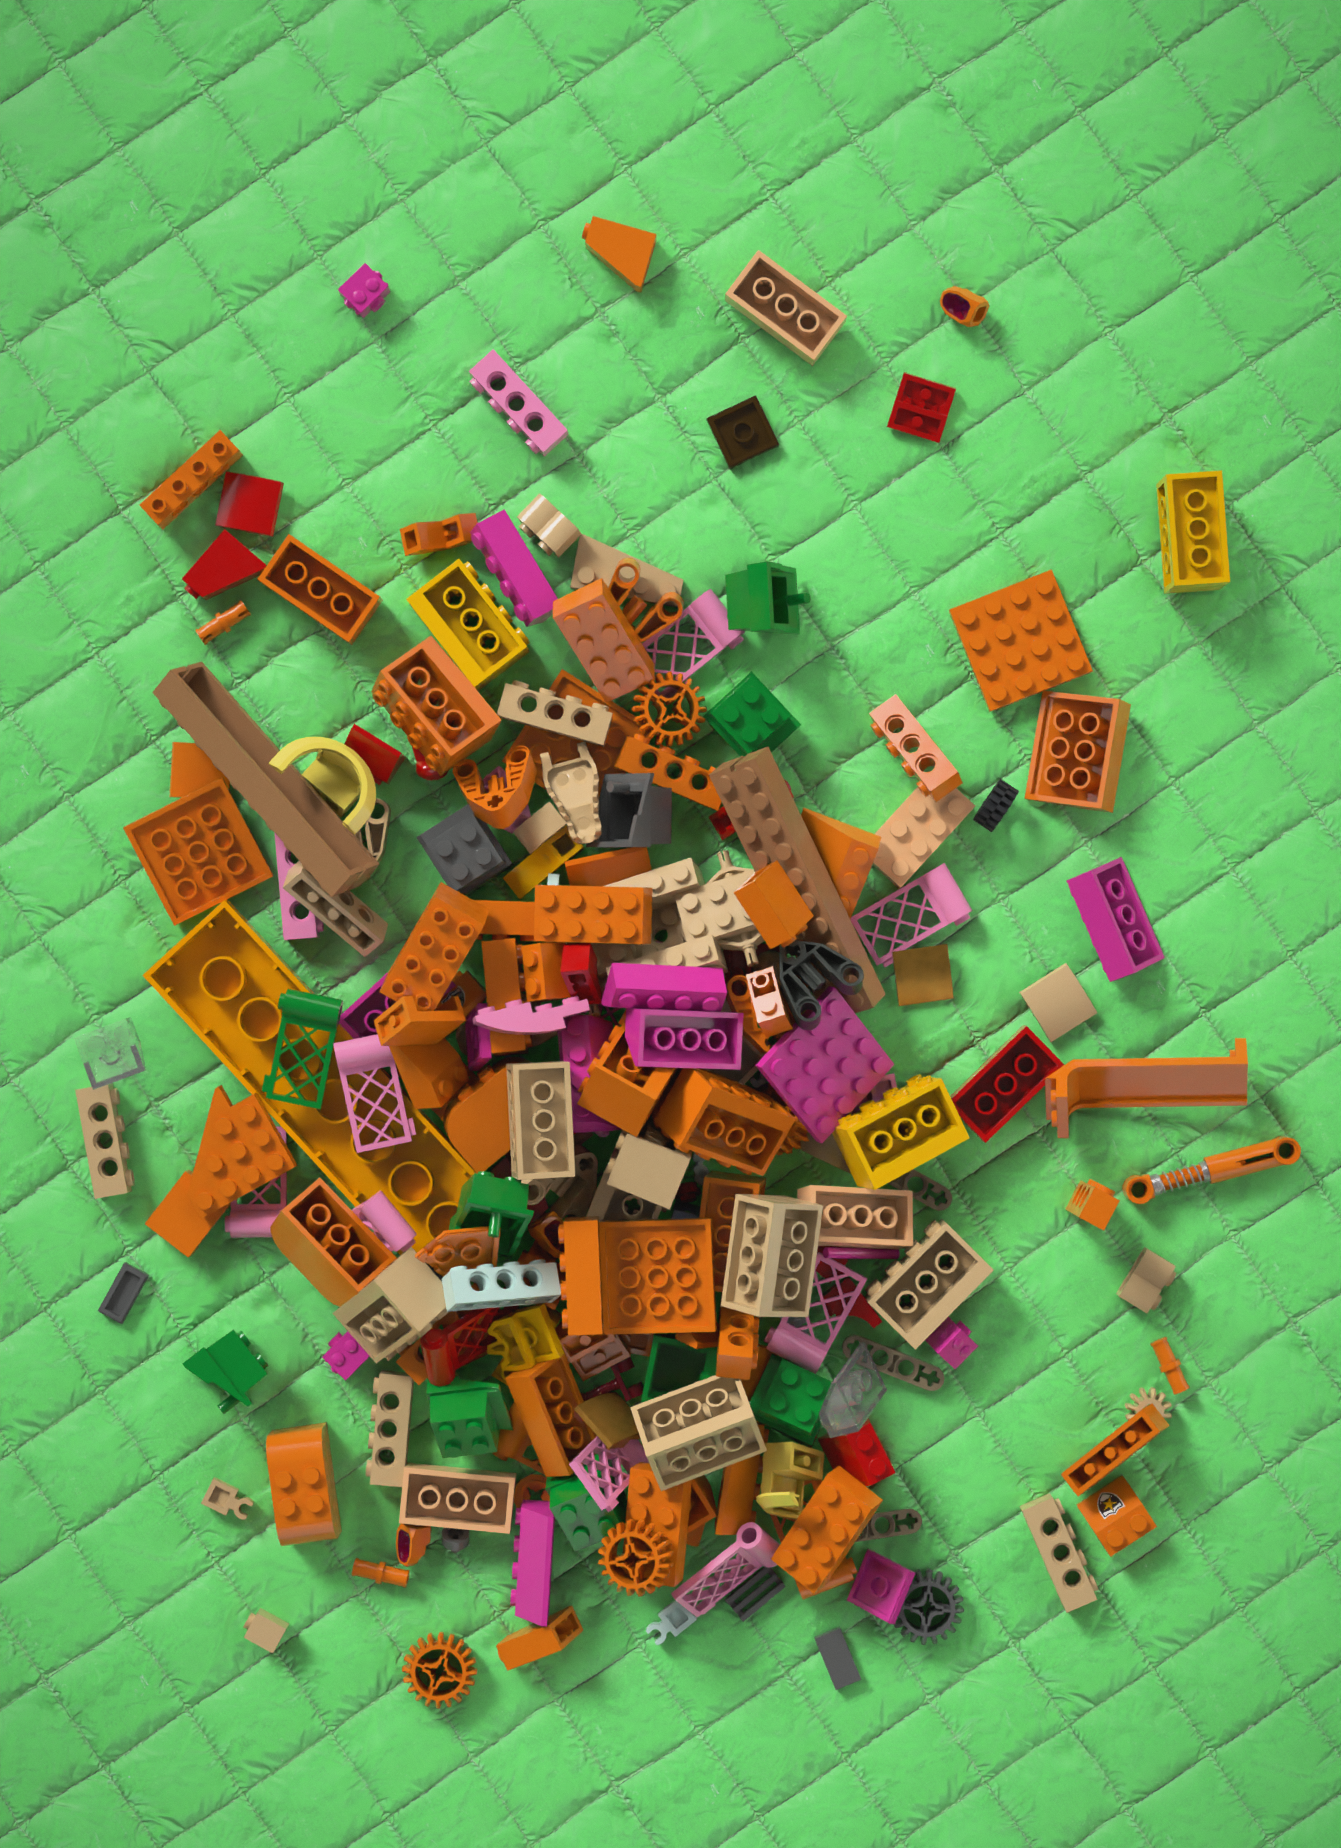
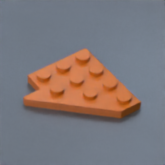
[187,1085,297,1219]

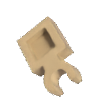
[201,1477,254,1520]

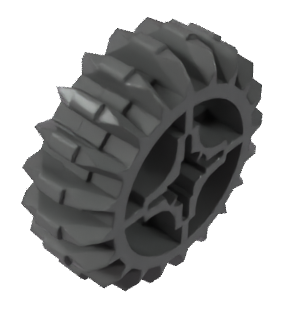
[894,1568,964,1645]

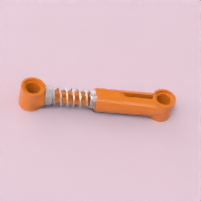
[1122,1136,1301,1204]

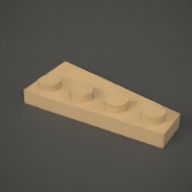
[570,533,683,608]

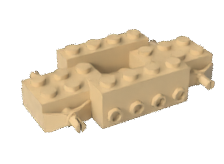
[544,850,765,1017]

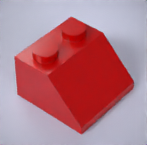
[344,723,406,785]

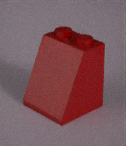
[817,1414,896,1486]

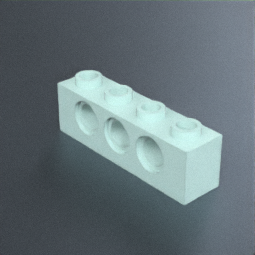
[442,1259,561,1312]

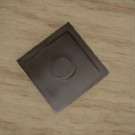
[706,395,779,469]

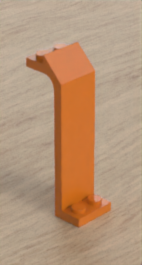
[1045,1038,1248,1138]

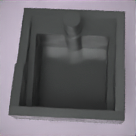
[586,773,672,848]
[416,804,513,895]

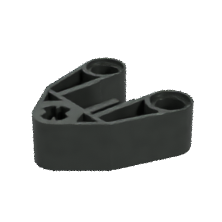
[779,940,864,1030]

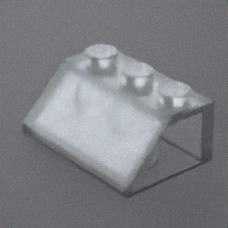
[819,1342,887,1438]

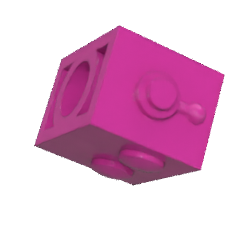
[338,263,391,318]
[925,1317,978,1370]
[322,1331,369,1381]

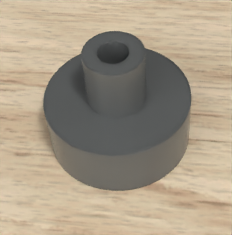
[442,1528,469,1553]

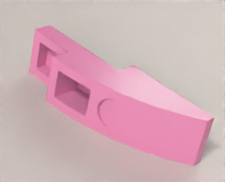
[472,996,590,1035]

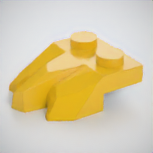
[487,1303,564,1371]

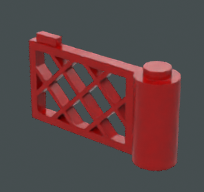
[420,1287,519,1386]

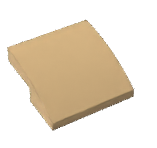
[1019,963,1097,1042]

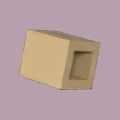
[243,1608,289,1653]

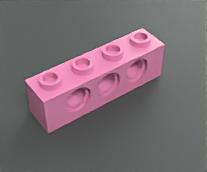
[469,349,569,457]
[274,832,324,940]

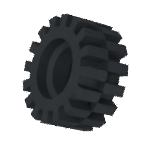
[973,779,1019,832]

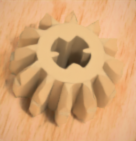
[1125,1387,1172,1420]

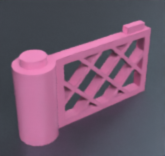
[642,589,745,698]
[850,863,972,967]
[334,1034,416,1153]
[225,1126,287,1238]
[352,1190,417,1252]
[764,1252,867,1374]
[569,1436,649,1512]
[671,1522,780,1618]

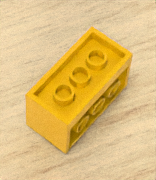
[1156,470,1230,594]
[406,559,530,691]
[832,1074,970,1190]

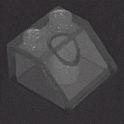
[74,1017,146,1090]

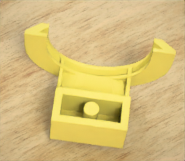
[268,737,376,835]
[756,1442,824,1520]

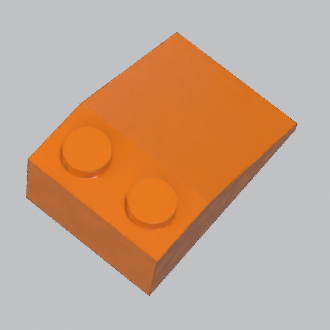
[389,1038,469,1109]

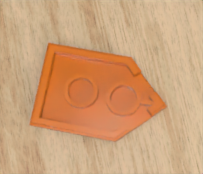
[415,1226,500,1276]

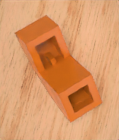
[400,513,478,556]

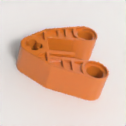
[608,558,684,642]
[453,745,537,829]
[726,974,808,1055]

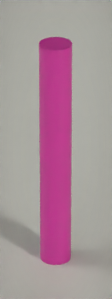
[823,1247,900,1259]

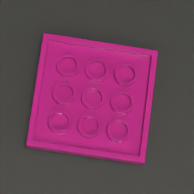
[755,986,895,1143]

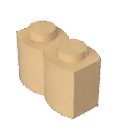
[517,493,581,558]
[1116,1247,1176,1313]

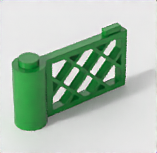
[262,989,343,1109]

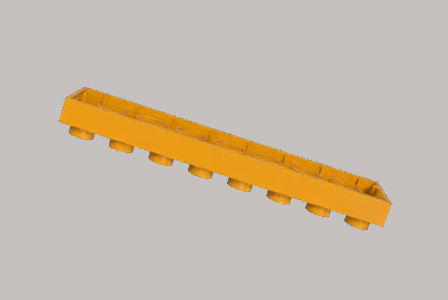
[142,900,477,1277]

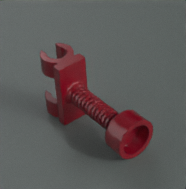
[580,1357,644,1402]

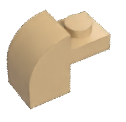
[513,802,567,854]

